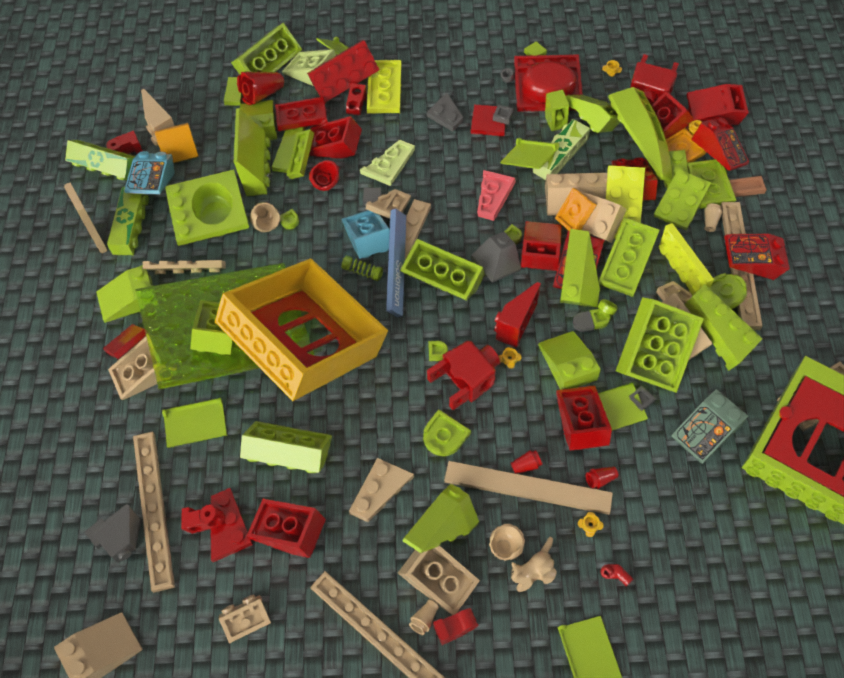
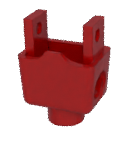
[630,54,679,105]
[427,341,500,410]

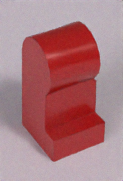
[346,83,367,115]
[106,131,143,154]
[181,505,225,534]
[433,608,479,645]

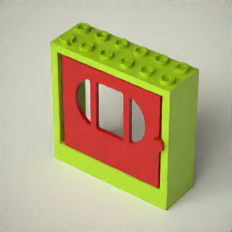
[742,356,844,524]

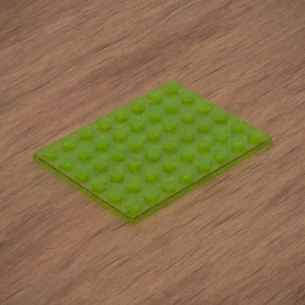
[135,263,314,390]

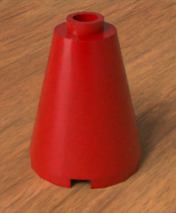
[237,71,285,105]

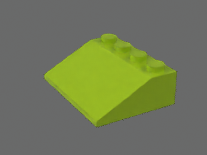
[234,108,271,196]
[616,297,704,393]

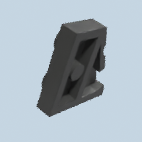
[427,93,463,132]

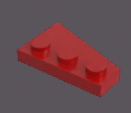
[211,488,253,562]

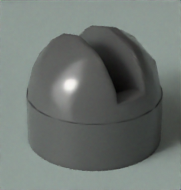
[501,68,514,83]

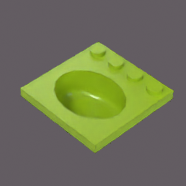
[165,170,249,246]

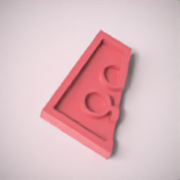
[477,170,516,221]

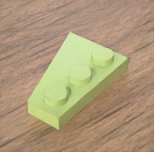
[360,140,415,186]

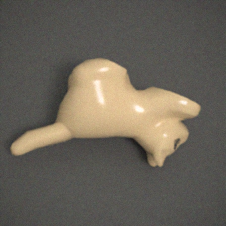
[511,537,557,592]

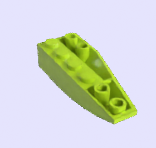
[608,87,673,183]

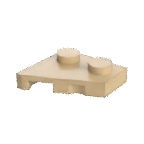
[366,189,411,219]

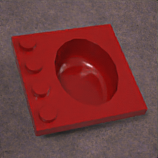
[514,55,583,112]

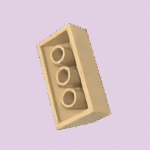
[545,173,607,216]

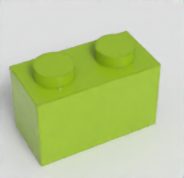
[545,90,569,131]

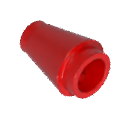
[510,450,542,474]
[586,466,618,489]

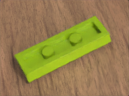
[286,129,314,179]

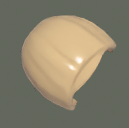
[250,202,280,232]
[489,524,525,561]

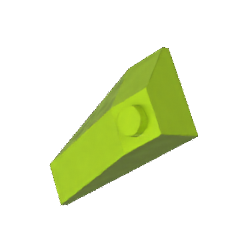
[560,229,600,308]

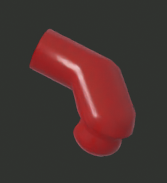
[601,564,633,586]

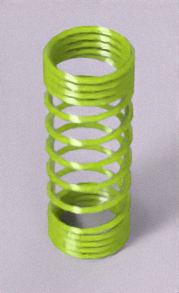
[341,255,383,281]

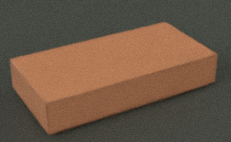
[729,176,767,197]

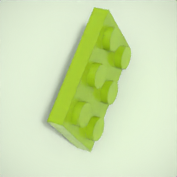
[687,160,736,209]
[654,169,711,231]

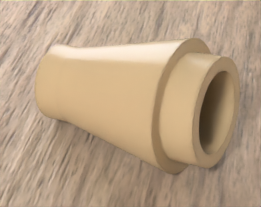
[704,204,722,232]
[409,600,439,635]

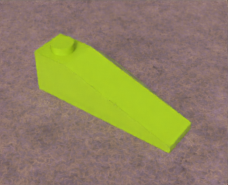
[403,484,479,553]

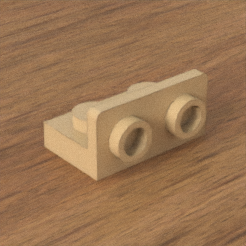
[219,595,271,643]

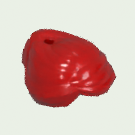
[309,160,340,191]

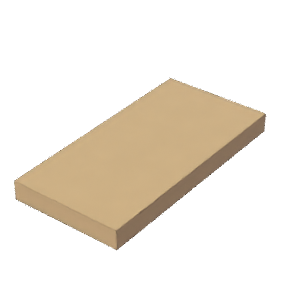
[64,183,108,253]

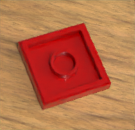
[471,104,505,136]
[103,324,148,359]

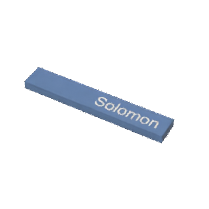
[386,209,406,317]

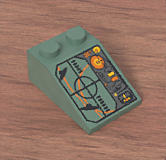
[671,389,748,464]

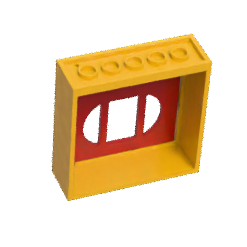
[215,258,388,401]

